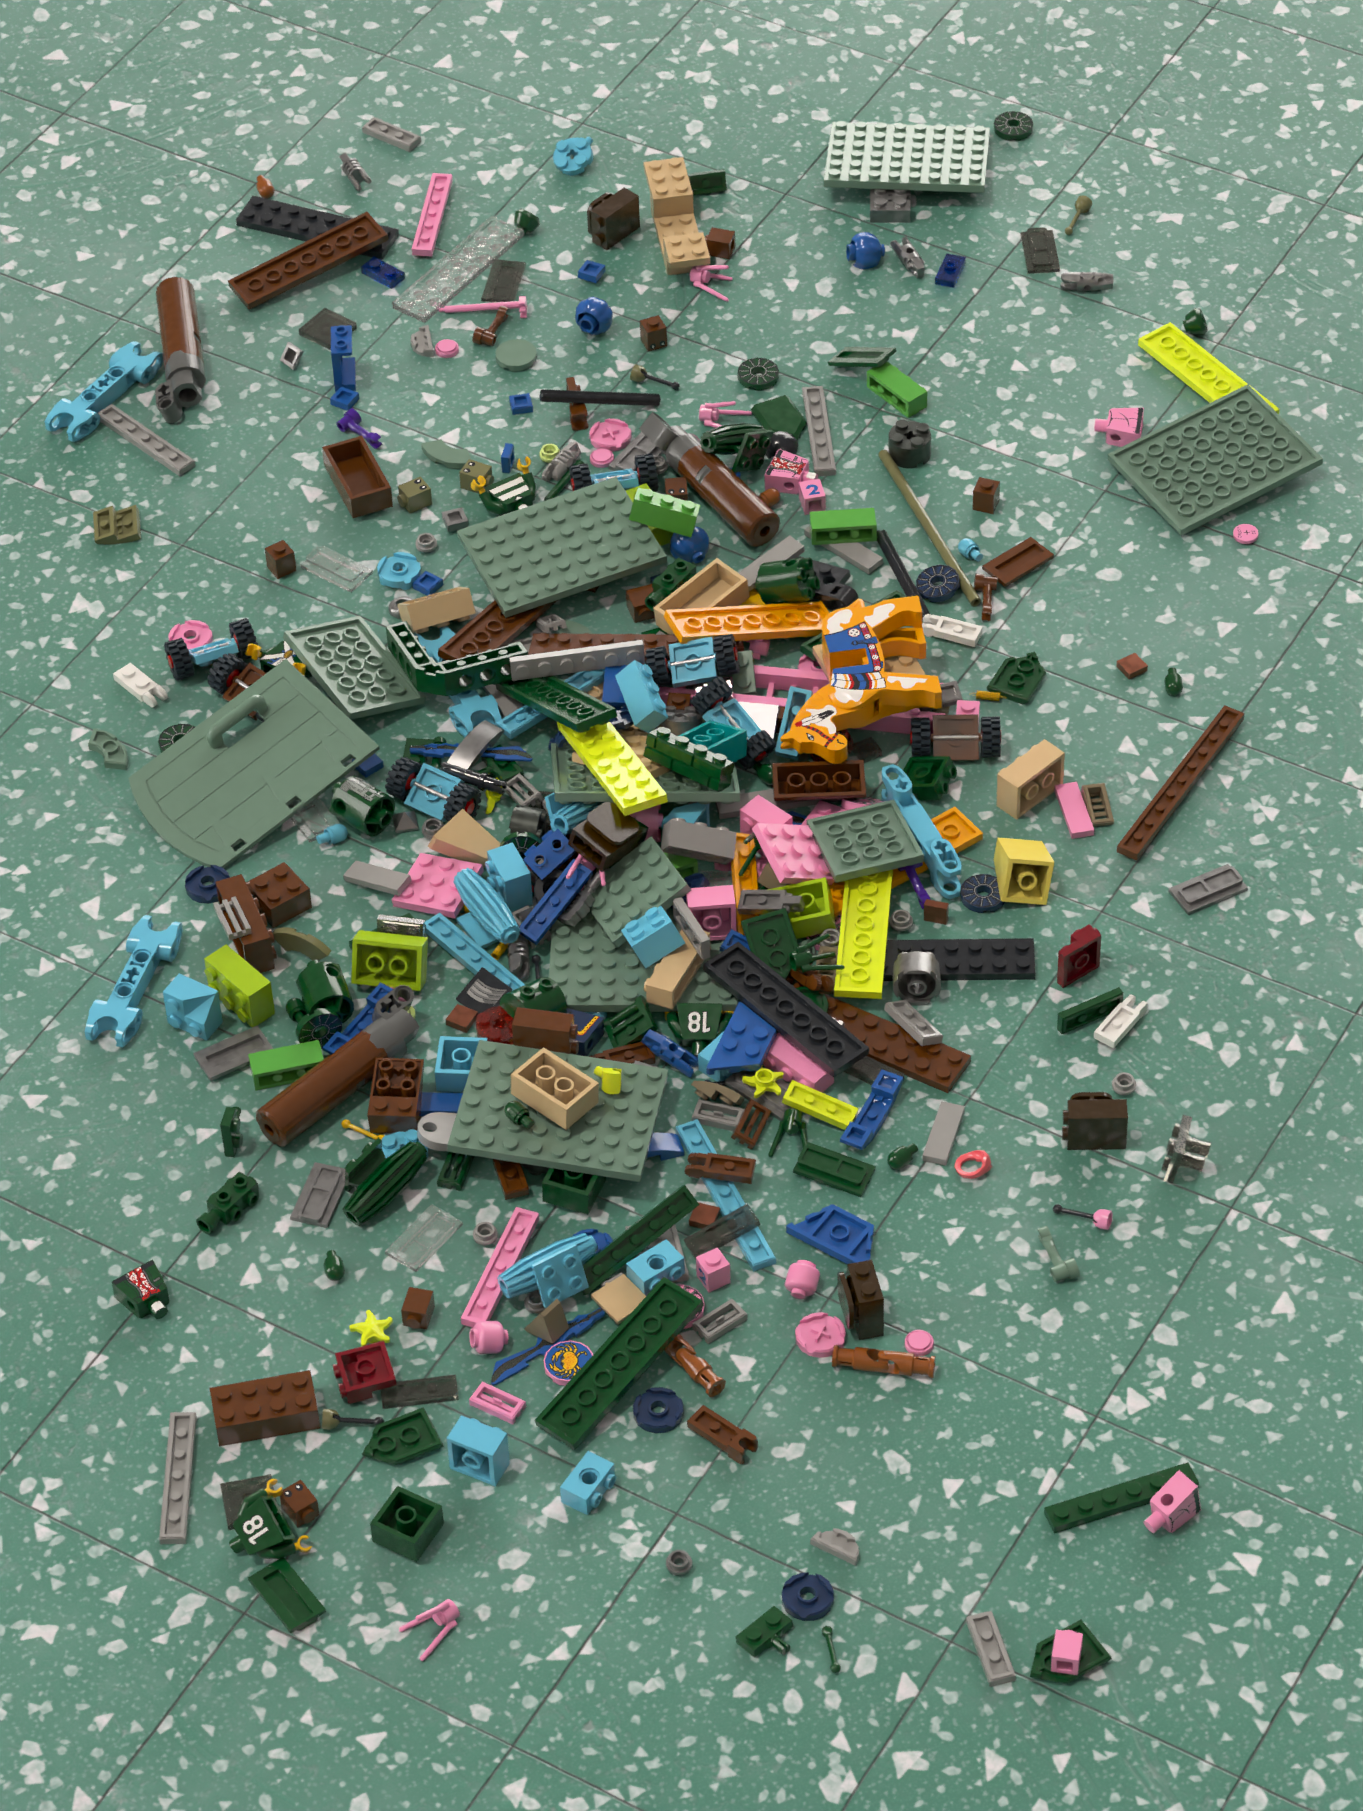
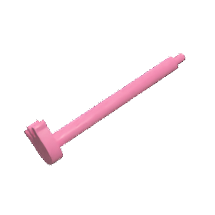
[439,296,527,318]

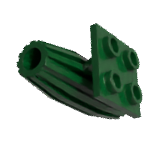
[700,423,774,473]
[343,1138,427,1226]

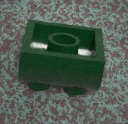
[500,977,567,1019]

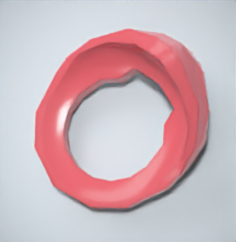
[954,1150,992,1179]

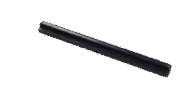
[539,389,661,406]
[877,530,930,620]

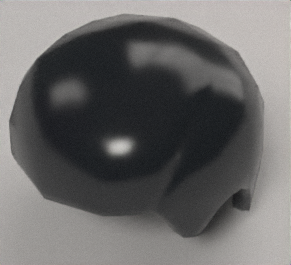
[766,431,798,459]

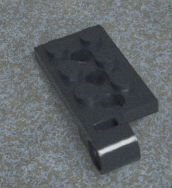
[796,556,859,611]

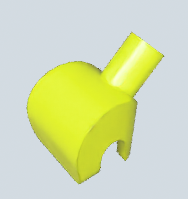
[594,1066,622,1094]

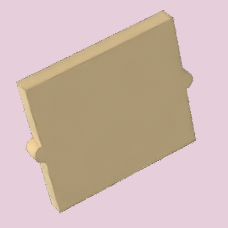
[591,1274,646,1324]

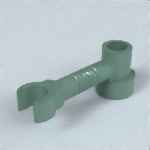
[1038,1226,1080,1282]

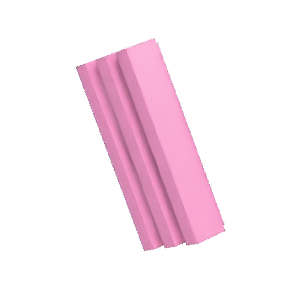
[469,1381,526,1425]

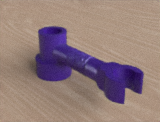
[336,408,382,449]
[898,862,931,909]

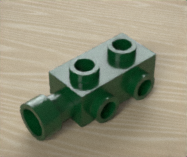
[645,557,696,611]
[196,1171,259,1234]

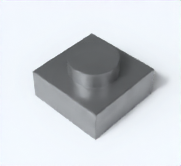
[441,507,469,532]

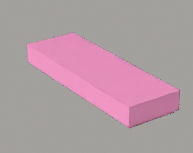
[1054,782,1094,839]

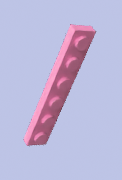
[412,173,453,257]
[461,1207,539,1328]

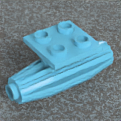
[545,793,605,835]
[453,868,520,949]
[497,1233,597,1308]

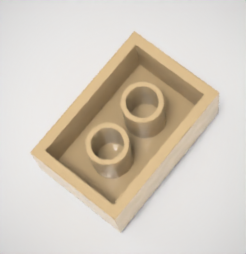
[397,587,476,634]
[997,739,1065,820]
[511,1047,599,1130]

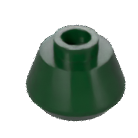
[514,209,540,235]
[1183,308,1208,335]

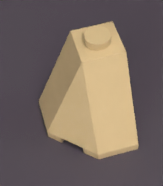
[428,809,500,869]

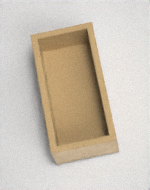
[653,558,750,635]

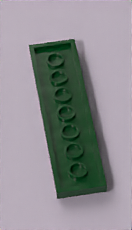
[496,676,617,733]
[535,1277,704,1450]

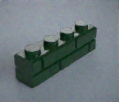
[643,727,735,792]

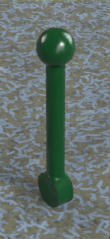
[822,1626,841,1673]

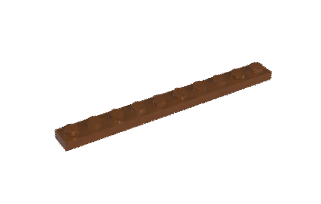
[1117,705,1245,861]

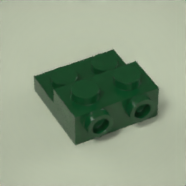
[903,756,957,801]

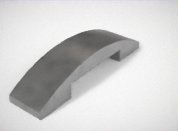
[443,720,504,784]

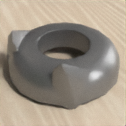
[388,596,413,619]

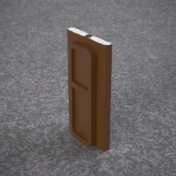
[982,537,1054,587]

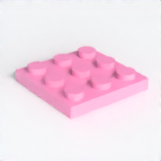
[752,823,835,885]
[392,853,484,919]

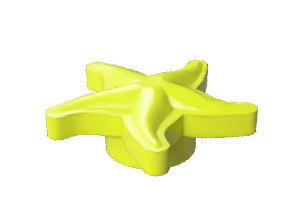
[742,1065,784,1098]
[349,1310,393,1346]

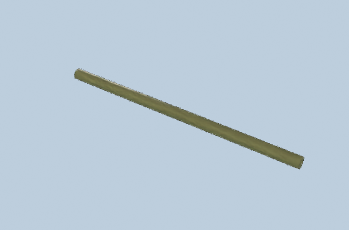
[878,449,981,607]

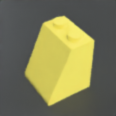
[994,837,1054,905]

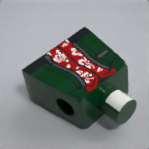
[111,1260,170,1319]

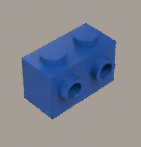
[523,829,577,880]

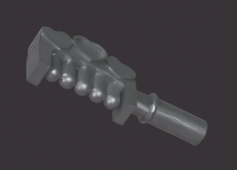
[558,871,607,926]

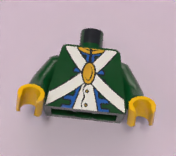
[245,640,312,678]

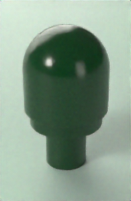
[1164,667,1183,696]
[753,762,773,786]
[286,998,307,1023]
[504,1101,534,1129]
[887,1143,918,1170]
[324,1250,345,1281]

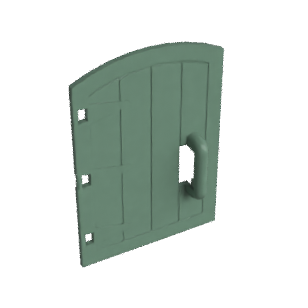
[128,659,380,869]

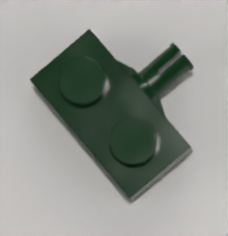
[477,744,524,782]
[220,1107,243,1157]
[735,1606,793,1658]

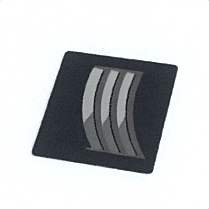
[456,967,513,1022]

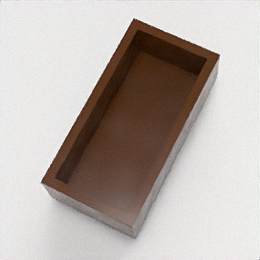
[322,436,393,518]
[215,874,277,973]
[210,1370,320,1446]

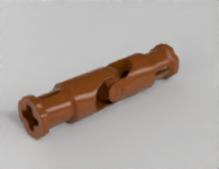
[664,1334,726,1397]
[832,1345,936,1378]

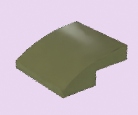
[93,505,141,545]

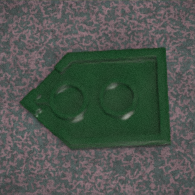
[751,395,807,441]
[987,652,1046,705]
[741,908,799,980]
[362,1407,443,1465]
[1030,1619,1112,1684]

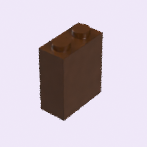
[512,1007,579,1055]

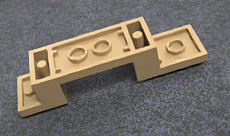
[644,157,710,275]

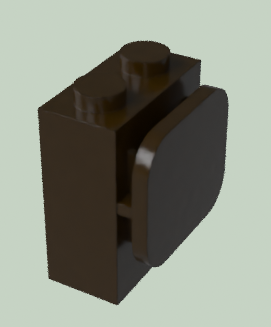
[587,187,640,250]
[568,802,643,872]
[1062,1092,1128,1150]
[837,1260,884,1340]

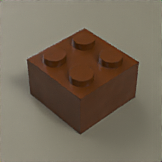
[248,862,312,928]

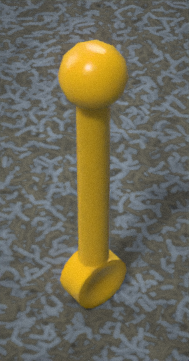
[341,1119,384,1140]

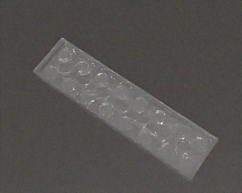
[392,216,524,323]

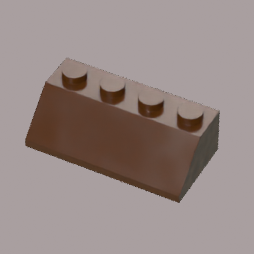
[772,760,866,801]

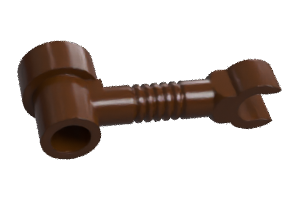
[472,305,509,347]
[974,573,997,621]

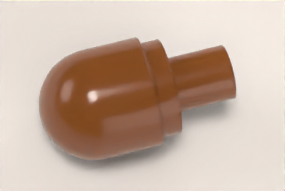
[257,175,275,199]
[758,488,780,507]

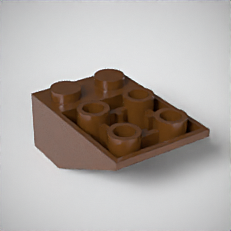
[367,1058,424,1134]

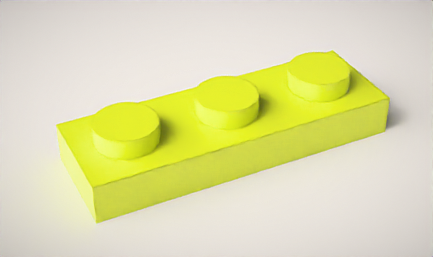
[782,1080,859,1130]

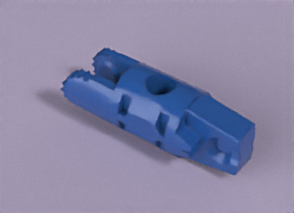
[641,1029,698,1077]

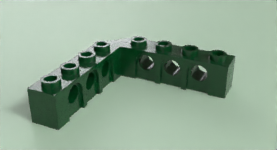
[386,621,528,696]

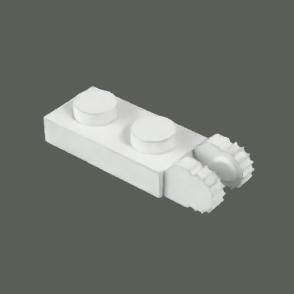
[922,614,983,647]
[113,663,168,708]
[1094,994,1149,1048]

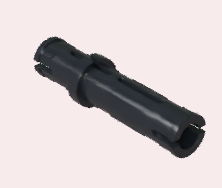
[440,761,507,795]

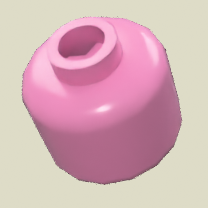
[785,1260,820,1299]
[469,1321,508,1354]

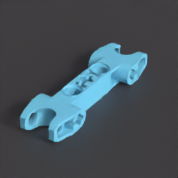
[45,341,164,442]
[414,626,501,738]
[881,764,962,899]
[84,915,183,1047]

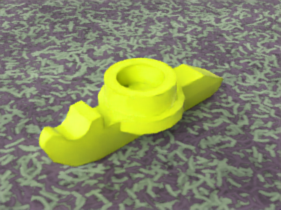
[485,777,502,814]

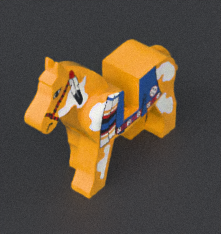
[780,596,942,764]

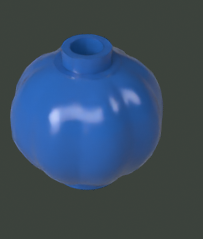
[846,232,885,269]
[575,297,613,335]
[670,526,709,564]

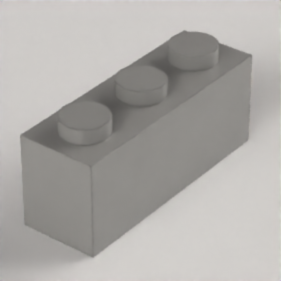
[661,818,737,865]

